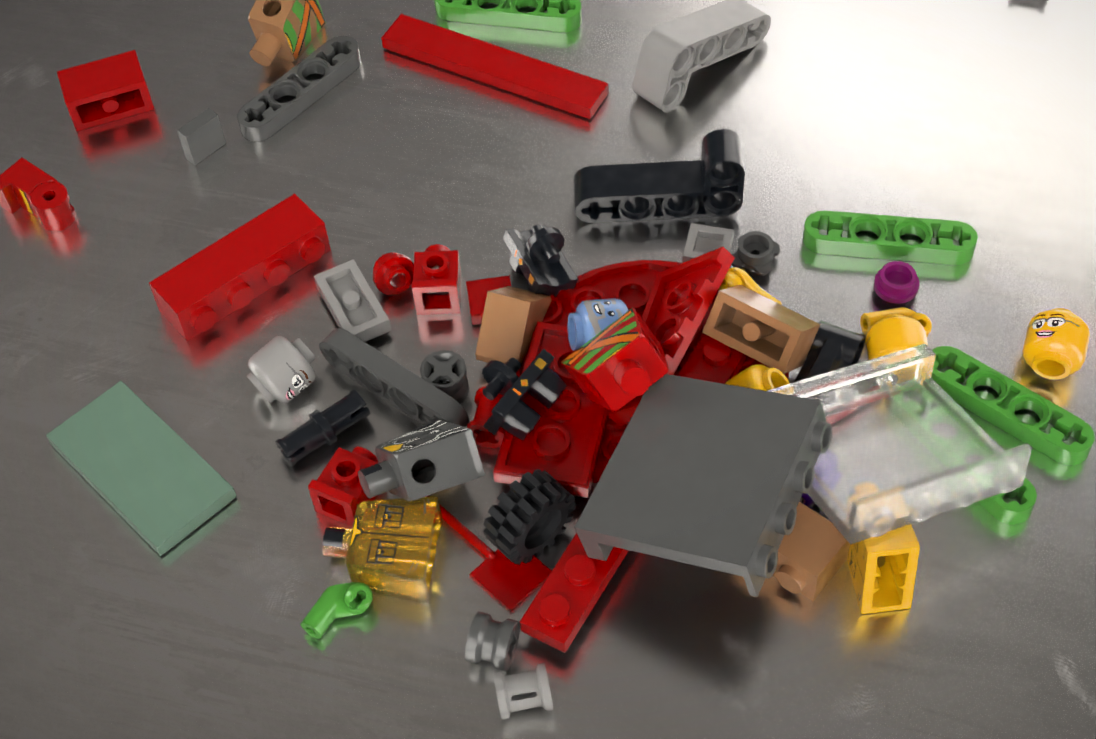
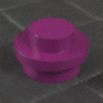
[874,261,920,304]

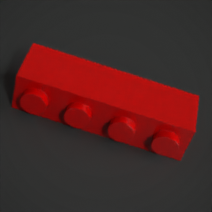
[149,193,331,341]

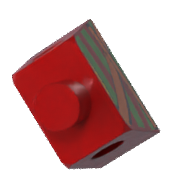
[561,307,669,412]

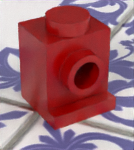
[412,244,461,315]
[308,446,379,528]

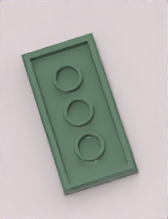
[46,381,237,556]

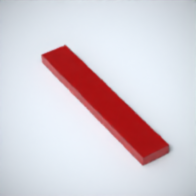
[381,14,609,119]

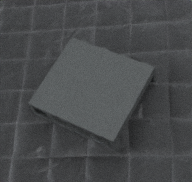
[574,374,832,597]

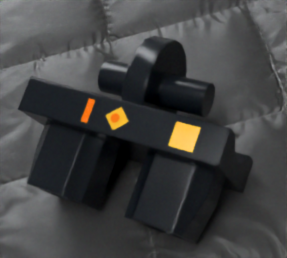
[503,224,578,297]
[482,349,567,441]

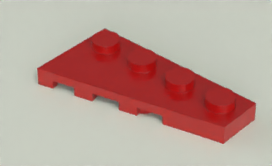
[607,247,735,426]

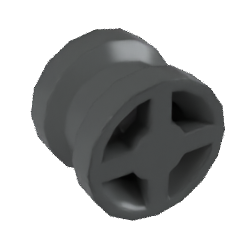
[420,350,469,404]
[465,611,520,671]

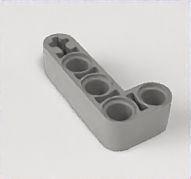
[632,0,772,113]

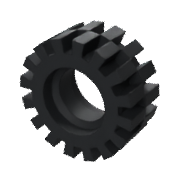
[483,469,576,565]

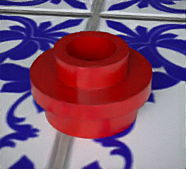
[373,252,414,295]

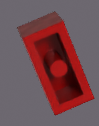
[57,50,155,132]

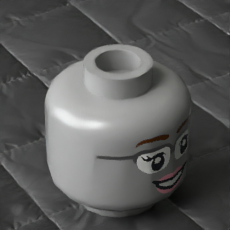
[247,336,316,403]

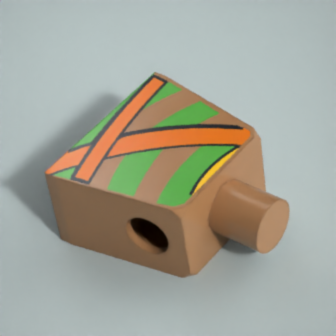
[248,0,326,66]

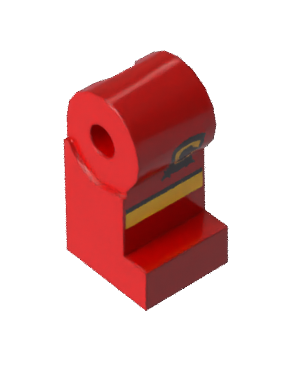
[0,157,76,231]

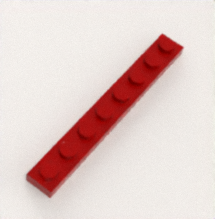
[520,334,747,653]

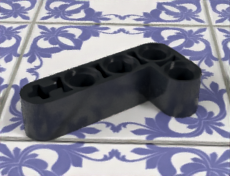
[573,129,745,223]

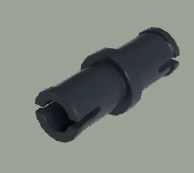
[275,390,371,467]

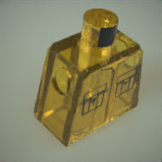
[323,496,443,604]

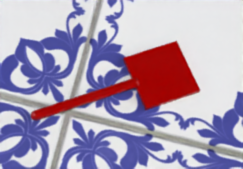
[420,495,552,613]

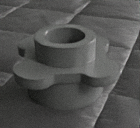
[731,231,780,275]

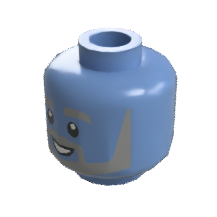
[567,298,629,351]

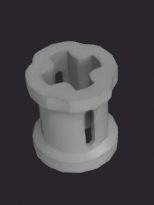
[493,663,554,719]

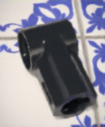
[792,320,865,410]

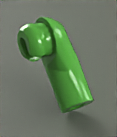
[300,582,373,639]

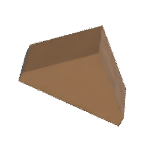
[475,286,551,371]

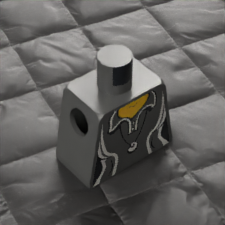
[358,419,485,501]

